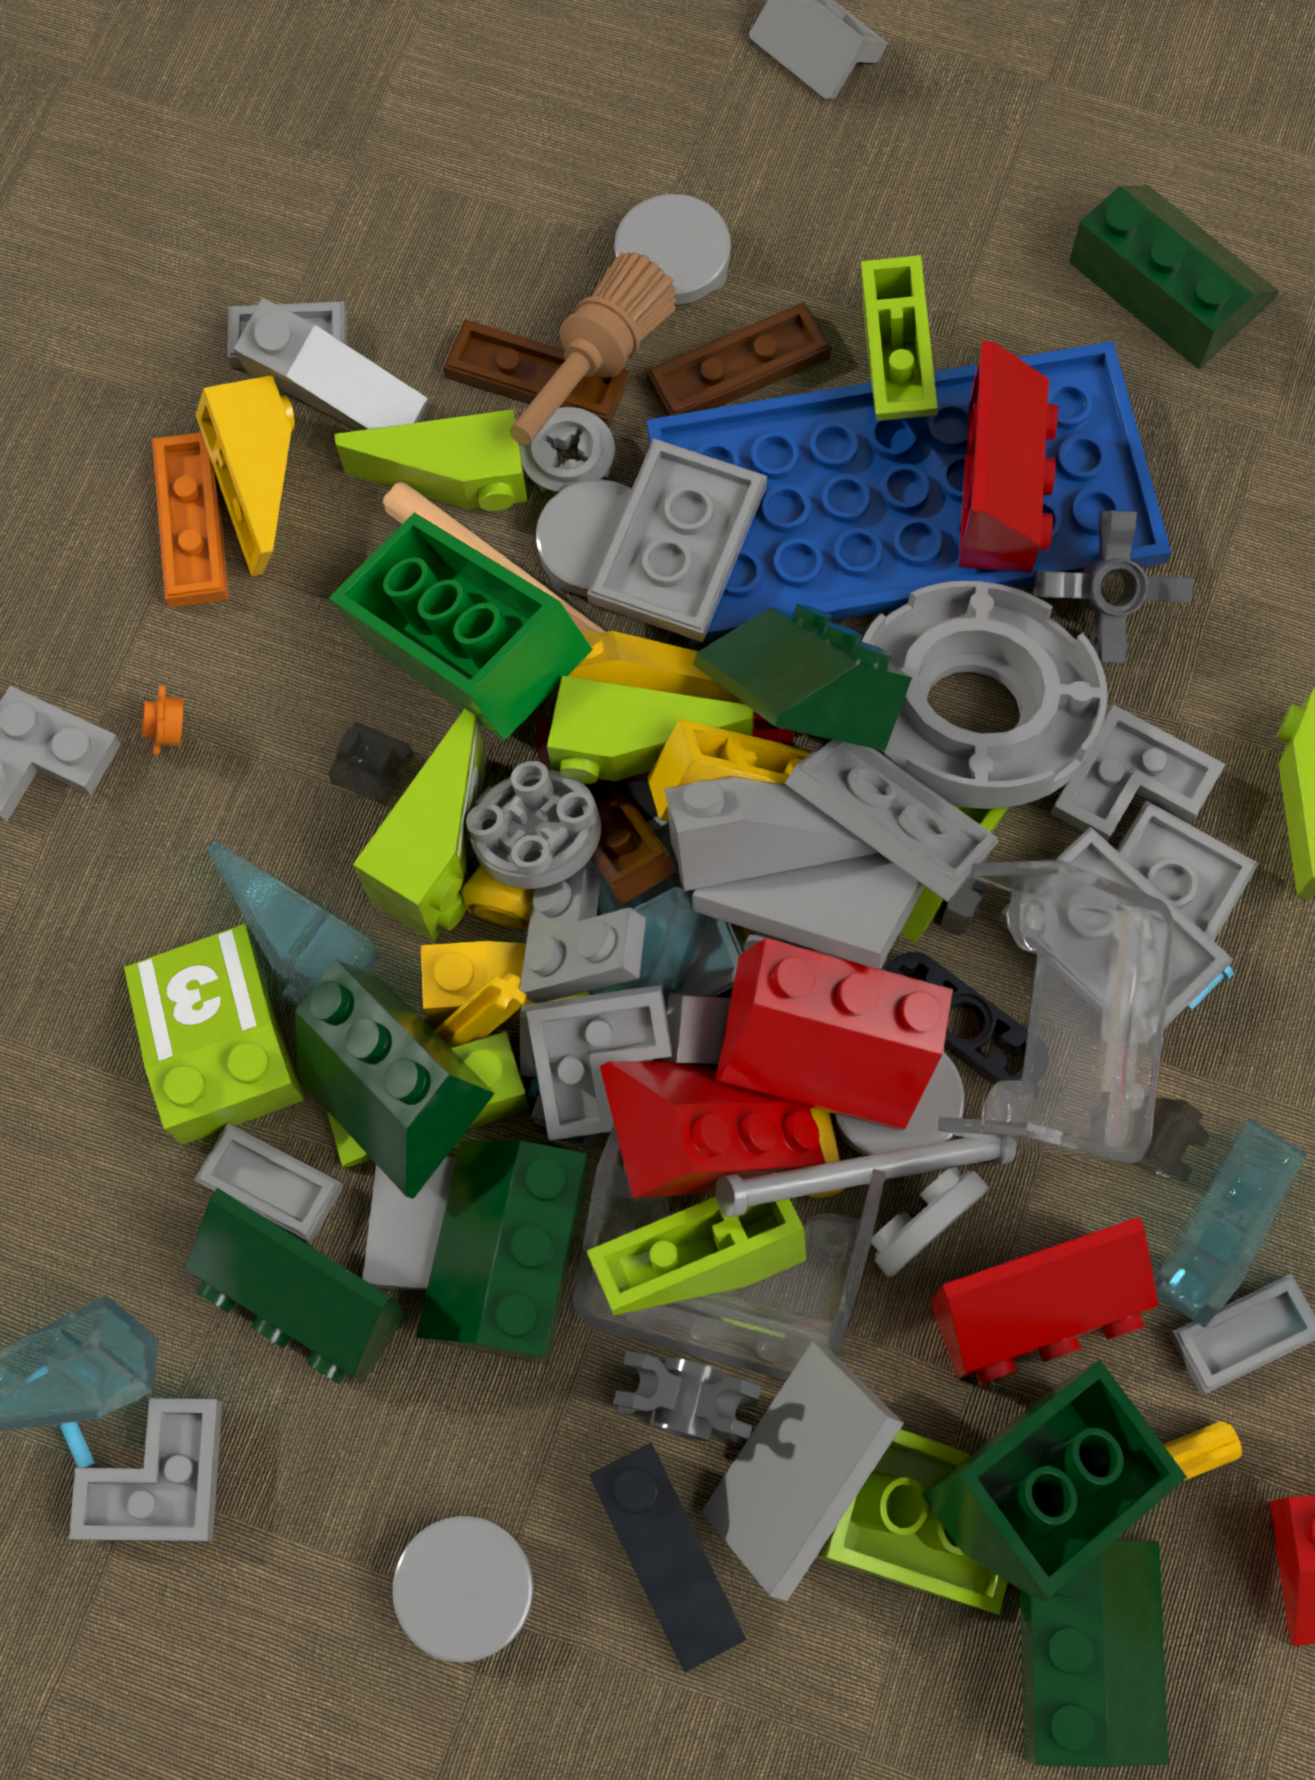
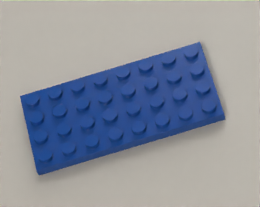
[646,341,1171,646]

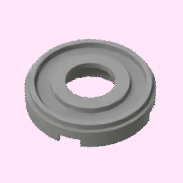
[862,581,1108,809]

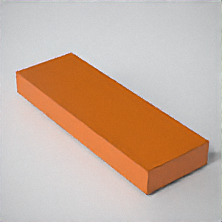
[152,432,229,608]

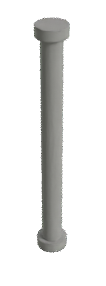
[716,1124,1016,1217]

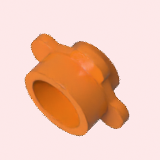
[142,685,183,756]

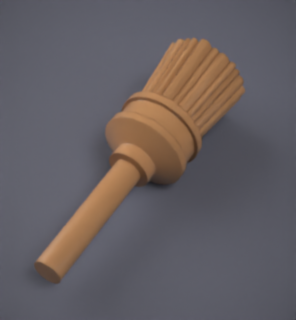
[510,252,676,445]

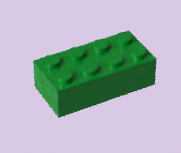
[329,512,593,741]

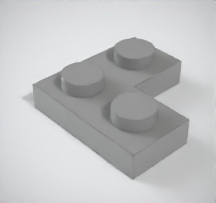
[0,685,122,823]
[1051,704,1226,842]
[520,864,646,1003]
[526,985,672,1140]
[69,1398,222,1542]

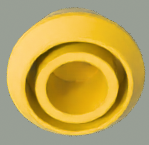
[461,865,534,929]

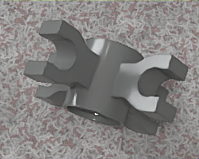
[1033,511,1193,663]
[613,1351,762,1445]

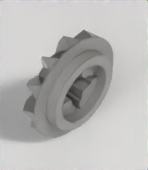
[520,407,615,493]

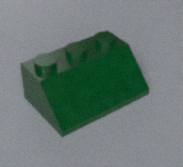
[1069,185,1279,370]
[693,604,912,751]
[296,959,495,1199]
[416,1140,591,1366]
[185,1188,408,1385]
[921,1360,1187,1602]
[1019,1539,1169,1767]

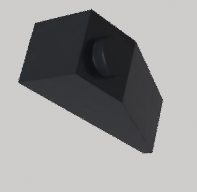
[589,1442,747,1673]

